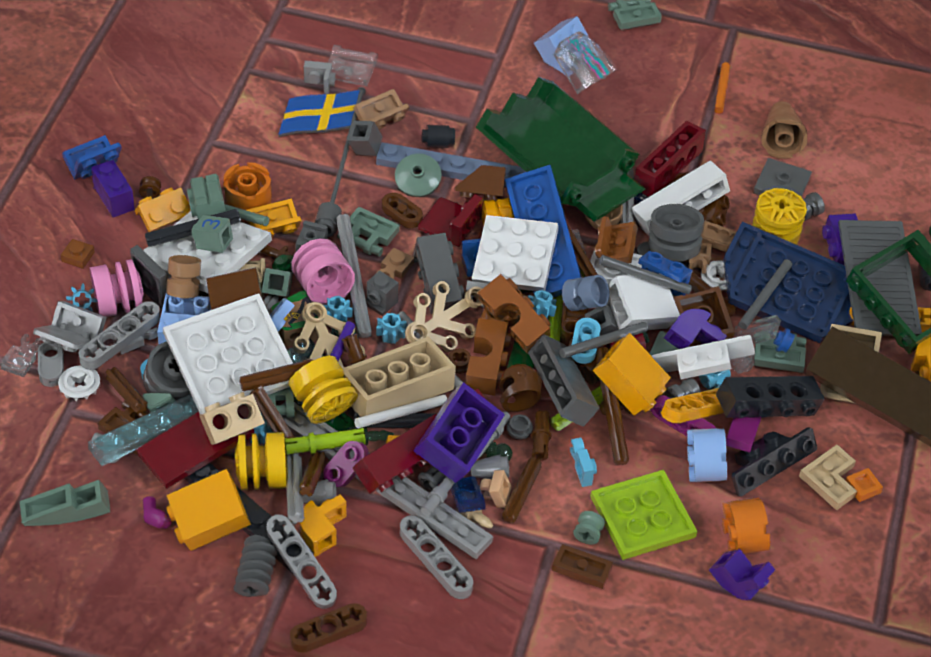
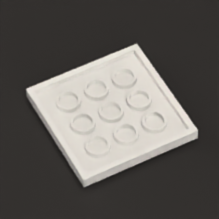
[143,211,272,293]
[163,293,293,415]

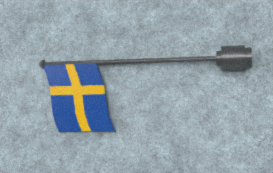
[278,87,366,237]

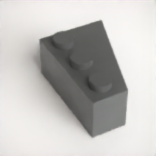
[413,233,465,314]

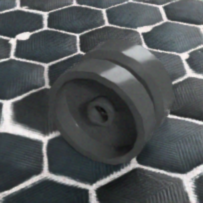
[648,204,704,261]
[143,341,193,405]

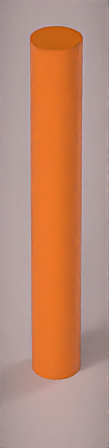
[714,62,730,114]

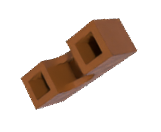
[478,274,551,354]
[466,318,512,396]

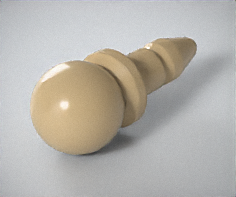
[456,499,493,528]

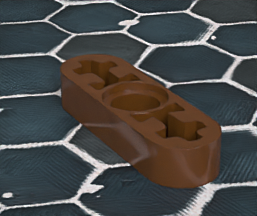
[290,603,367,653]

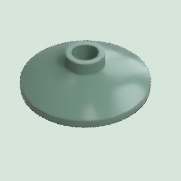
[395,154,442,197]

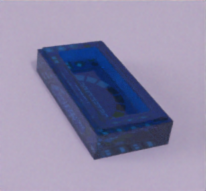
[450,476,486,513]

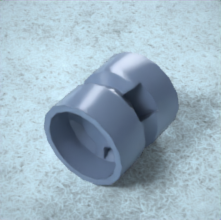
[562,275,610,311]

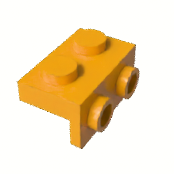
[135,187,191,232]
[246,198,302,237]

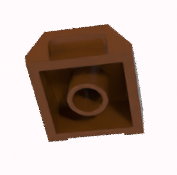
[673,286,735,347]

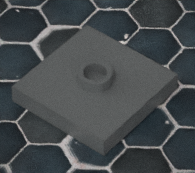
[753,158,812,197]
[130,245,168,310]

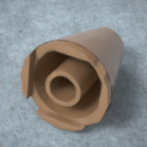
[761,101,808,159]

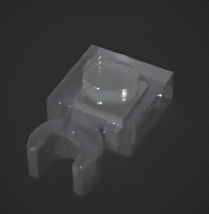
[0,334,41,377]

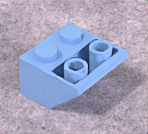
[534,16,598,76]
[157,293,211,344]

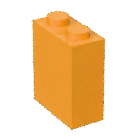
[592,333,671,415]
[166,469,251,551]

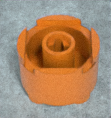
[223,163,272,210]
[722,497,770,554]

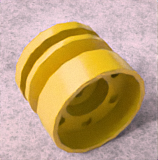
[752,188,807,245]
[288,355,358,424]
[235,432,287,490]

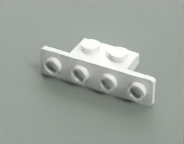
[652,335,755,379]

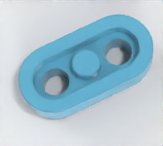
[571,318,601,364]

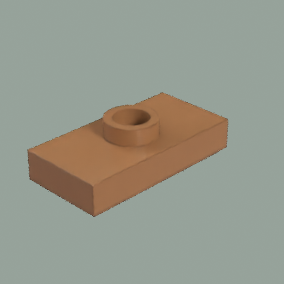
[701,220,737,252]

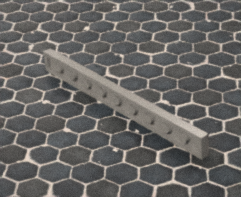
[281,401,493,559]

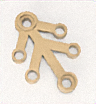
[405,281,482,352]
[293,302,365,368]

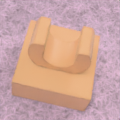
[479,470,512,508]

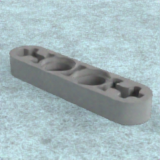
[78,301,160,370]
[267,515,337,609]
[400,516,473,599]

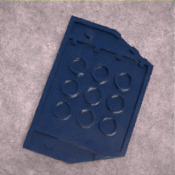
[723,222,853,343]

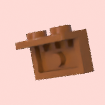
[595,216,638,267]

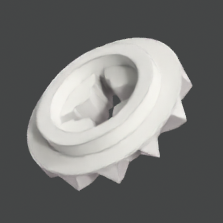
[701,261,727,293]
[58,365,100,401]

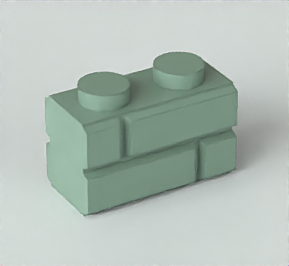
[187,174,226,219]

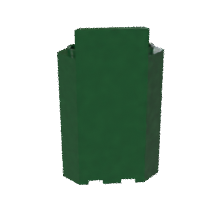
[476,77,645,222]

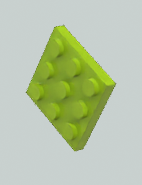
[590,470,698,560]

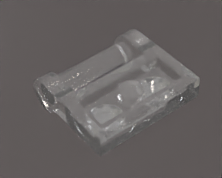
[328,45,378,86]

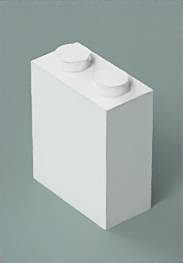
[608,274,680,330]

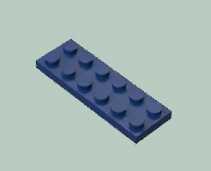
[505,165,581,298]

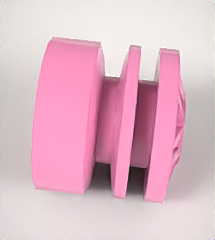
[291,239,355,305]
[89,259,143,317]

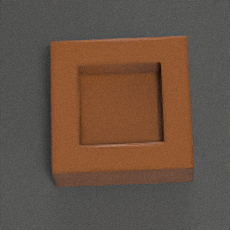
[60,239,95,269]

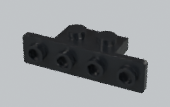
[731,427,817,497]

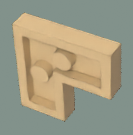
[799,445,857,510]

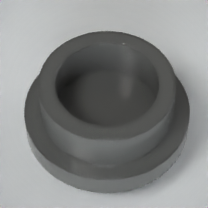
[507,414,533,439]

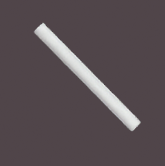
[355,395,447,428]

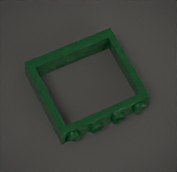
[846,230,931,354]

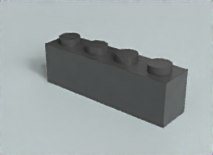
[528,334,600,427]

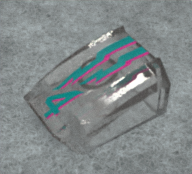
[554,31,618,94]

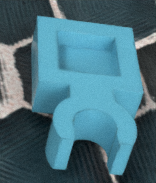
[570,437,597,487]

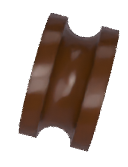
[139,176,161,199]
[448,348,471,374]

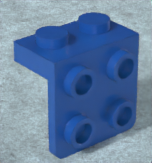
[62,135,122,180]

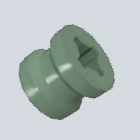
[573,511,605,545]

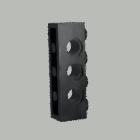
[716,376,825,418]

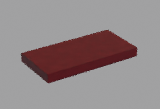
[136,411,255,489]

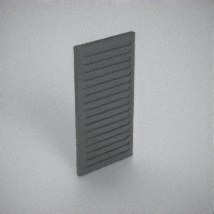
[838,220,922,336]

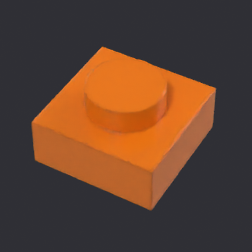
[845,468,883,502]

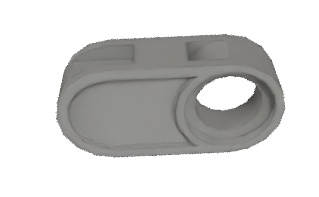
[38,342,64,387]

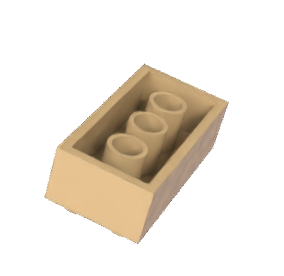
[342,336,456,417]

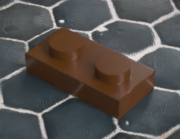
[552,544,613,589]

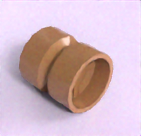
[166,255,201,298]

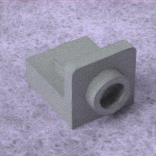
[304,60,336,94]

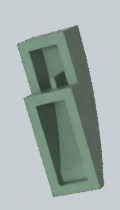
[20,480,111,526]

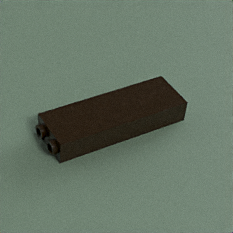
[806,326,931,447]

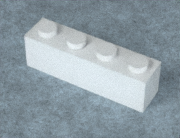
[632,160,730,236]

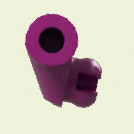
[143,496,172,529]

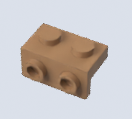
[353,89,410,130]

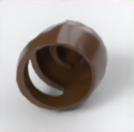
[499,364,542,412]

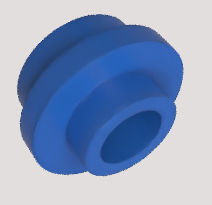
[773,328,795,352]

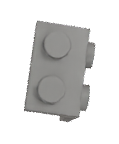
[33,301,107,352]

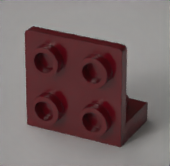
[418,194,483,247]

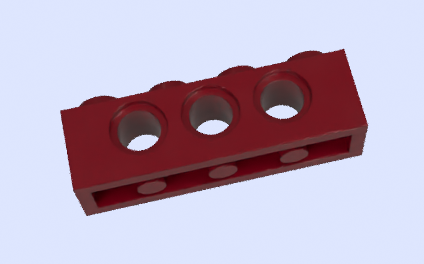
[634,120,706,197]

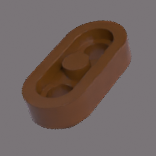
[382,193,423,229]

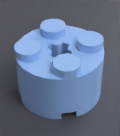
[687,428,727,482]

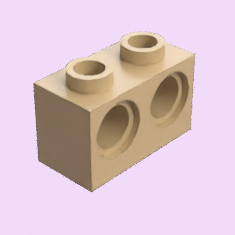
[199,392,265,445]

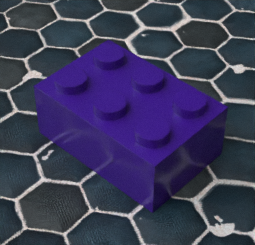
[413,382,505,483]

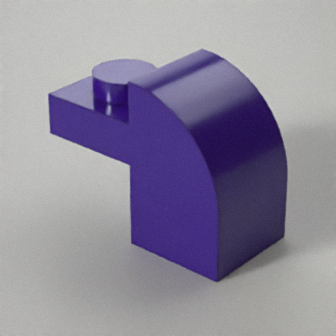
[663,309,727,349]
[709,549,775,600]

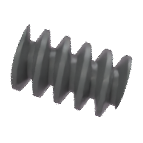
[234,535,278,597]

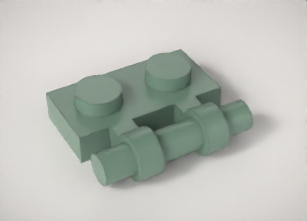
[608,0,662,30]
[337,207,400,257]
[753,330,806,373]

